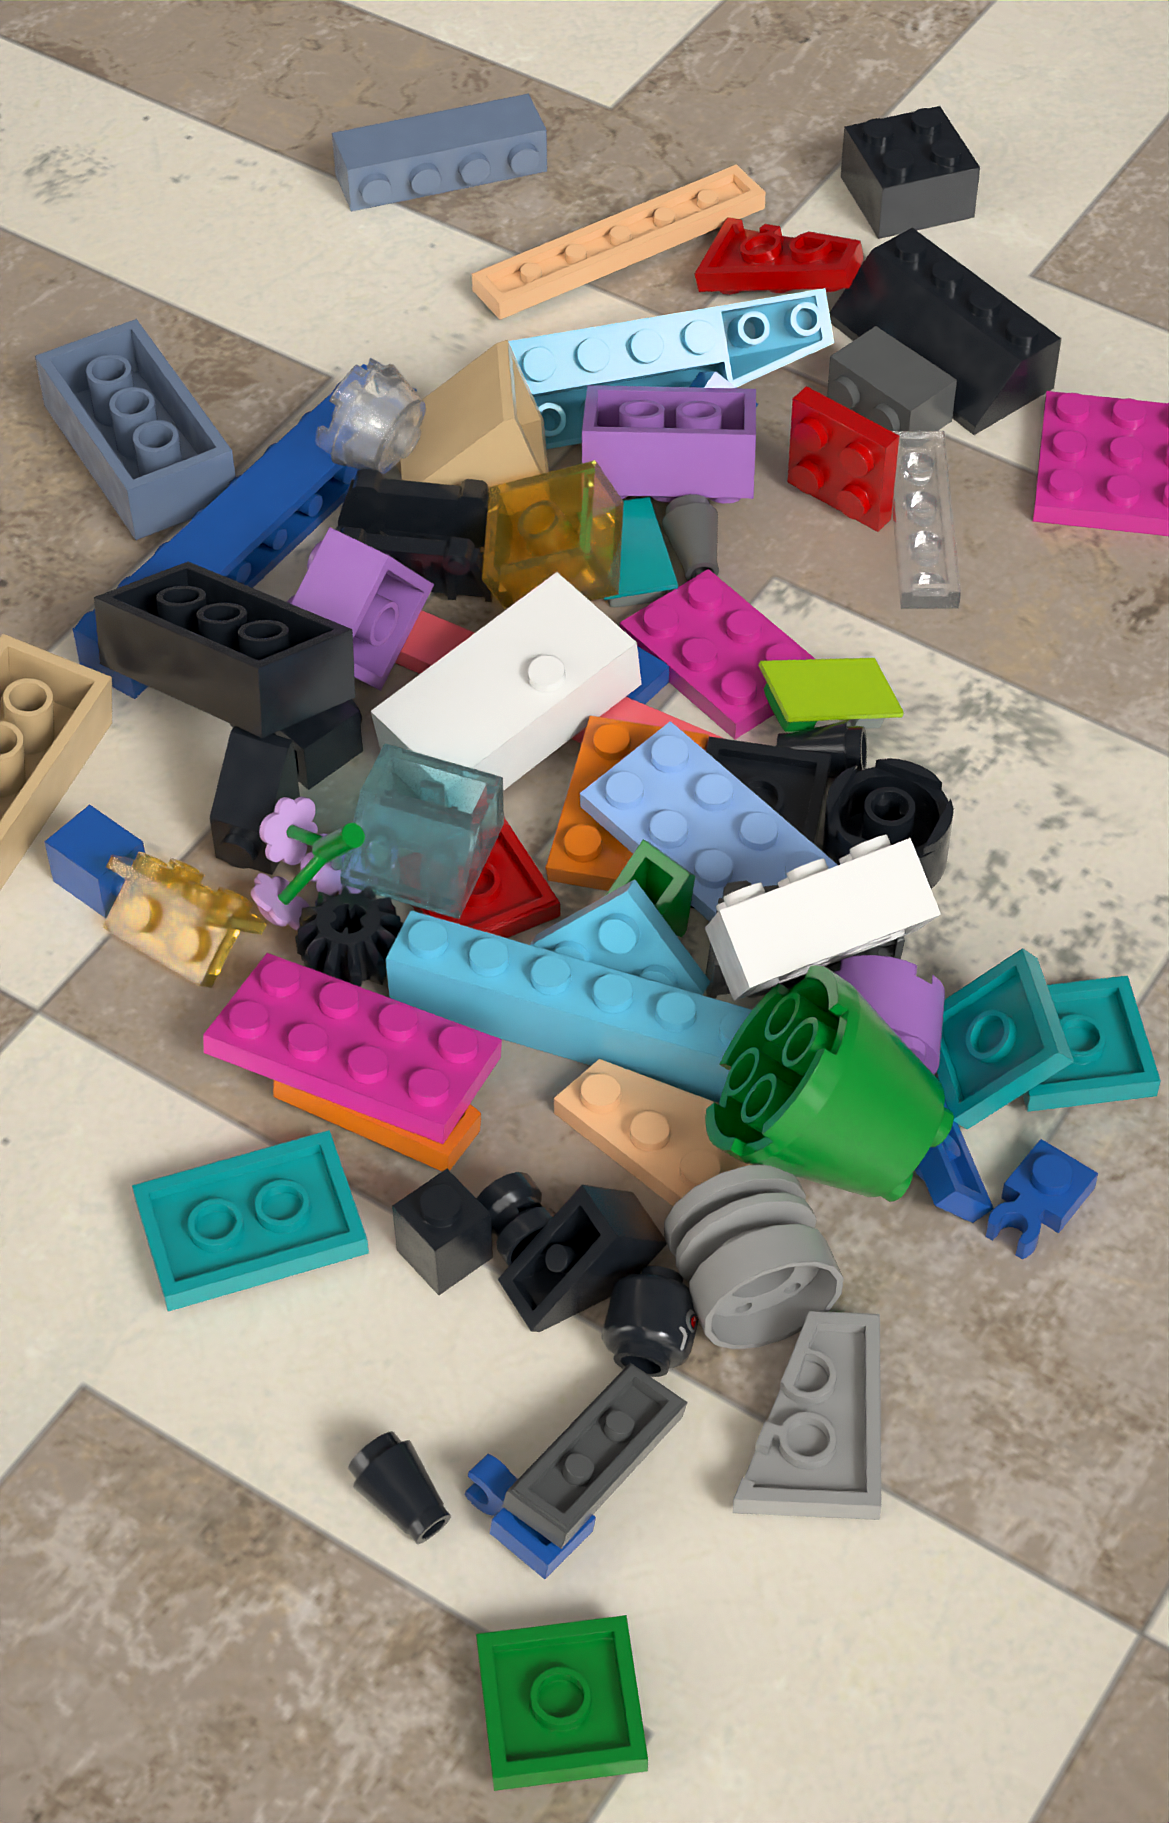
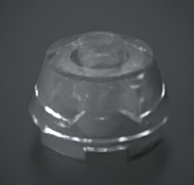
[315,357,426,474]

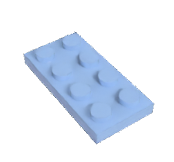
[580,721,838,922]

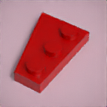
[694,217,864,295]

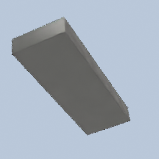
[502,1363,688,1549]

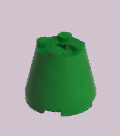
[705,965,954,1202]

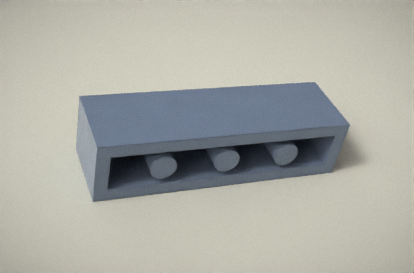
[332,93,547,212]

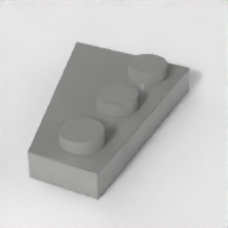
[733,1311,881,1520]

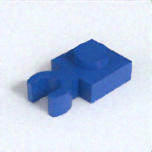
[986,1139,1098,1259]

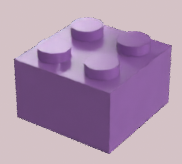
[287,527,434,691]

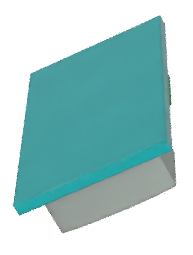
[577,497,678,607]

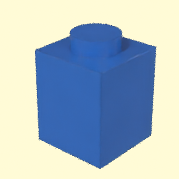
[44,804,151,918]

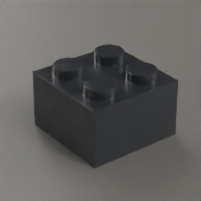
[841,106,980,239]

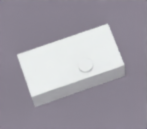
[371,572,642,826]

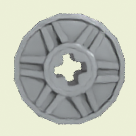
[664,1165,844,1349]

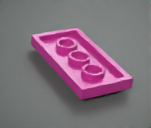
[203,953,502,1144]

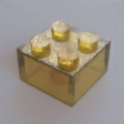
[482,460,624,610]

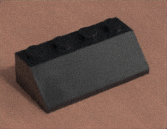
[829,227,1062,435]

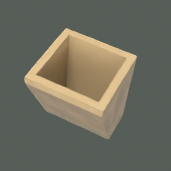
[393,340,551,512]

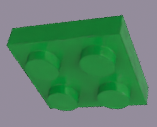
[476,1615,648,1791]

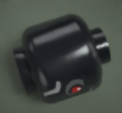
[602,1266,699,1377]

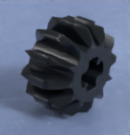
[295,883,404,987]

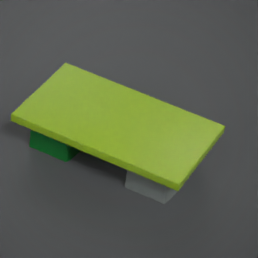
[758,658,904,732]

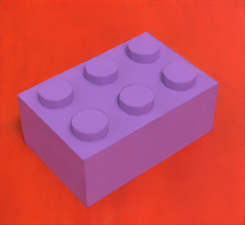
[582,385,756,503]

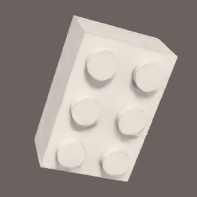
[705,835,941,1001]

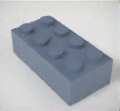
[35,319,236,540]

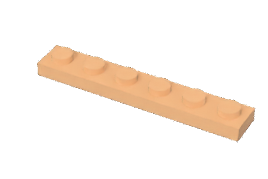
[472,164,766,320]

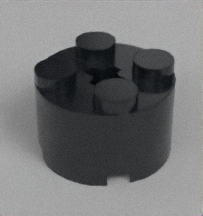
[822,758,954,889]

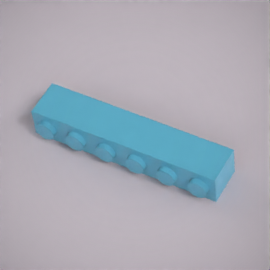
[386,911,752,1103]

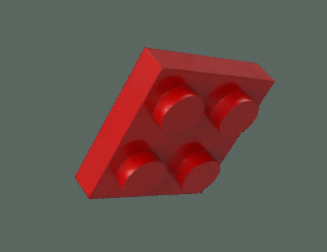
[787,386,900,532]

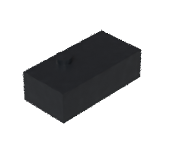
[94,561,355,738]

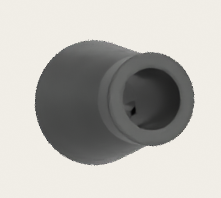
[662,494,719,581]

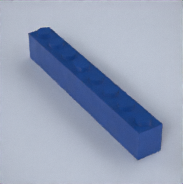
[73,364,418,699]

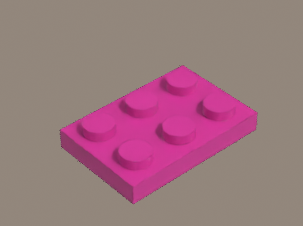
[619,569,815,740]

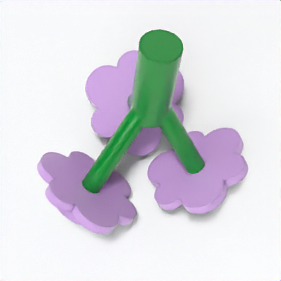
[251,797,374,930]

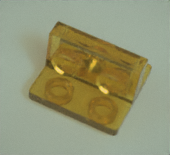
[102,852,268,988]

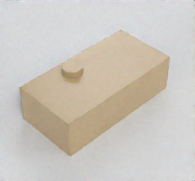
[0,634,112,890]

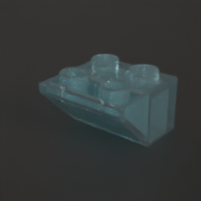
[340,743,504,919]

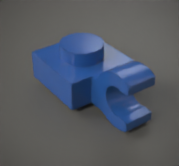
[465,1454,596,1579]

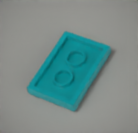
[132,1130,369,1312]

